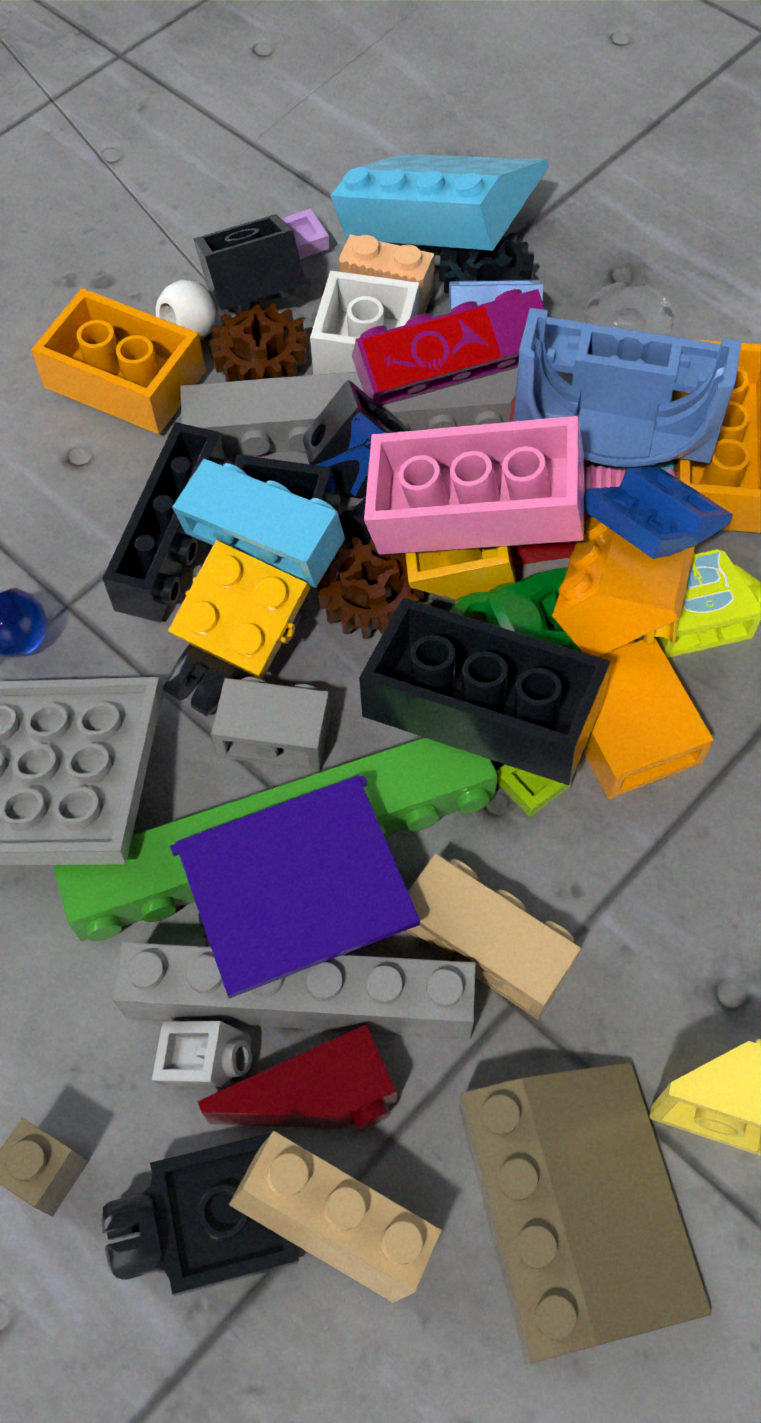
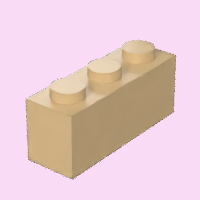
[406,853,581,1020]
[229,1131,442,1303]

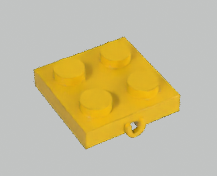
[168,540,310,680]

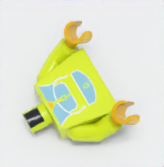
[644,549,761,658]

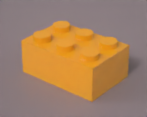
[31,288,206,435]

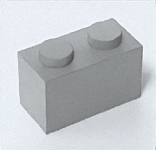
[211,677,331,771]

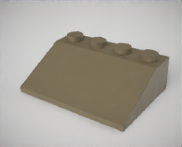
[459,1062,712,1365]

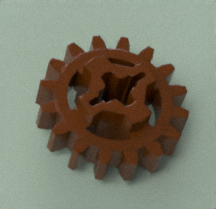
[209,302,309,382]
[317,536,424,639]

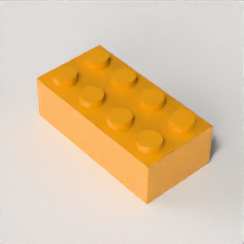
[672,339,761,533]

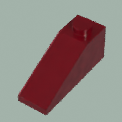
[197,1025,397,1130]

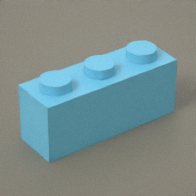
[172,459,345,588]

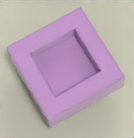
[282,208,329,259]

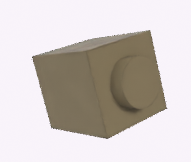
[0,1117,89,1217]

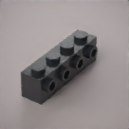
[102,422,230,623]

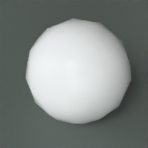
[155,280,218,341]

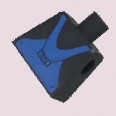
[303,380,409,498]

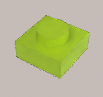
[496,764,572,818]

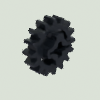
[439,232,534,294]

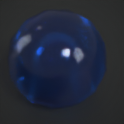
[0,588,48,658]

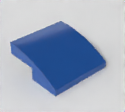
[584,466,733,559]

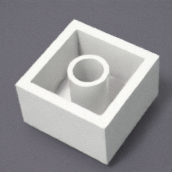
[310,270,419,375]

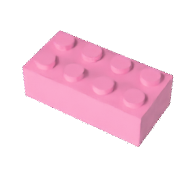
[364,416,584,555]

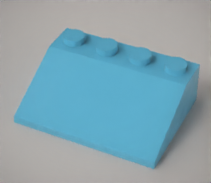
[330,154,549,251]

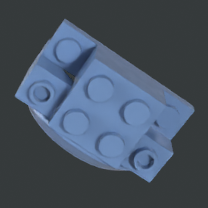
[513,308,742,467]

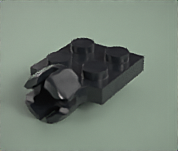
[101,1133,299,1297]

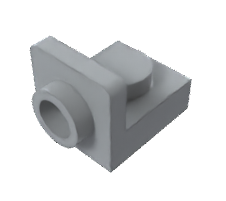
[151,1021,252,1090]

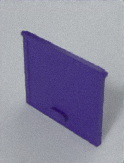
[170,775,420,999]

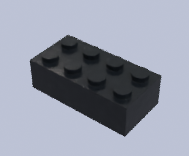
[359,598,611,786]

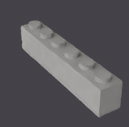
[113,942,476,1039]

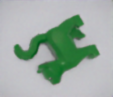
[421,567,582,652]

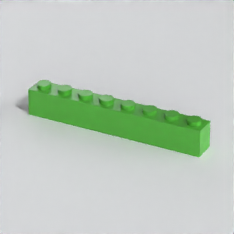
[53,737,498,941]

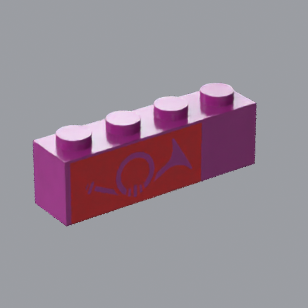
[352,289,545,406]

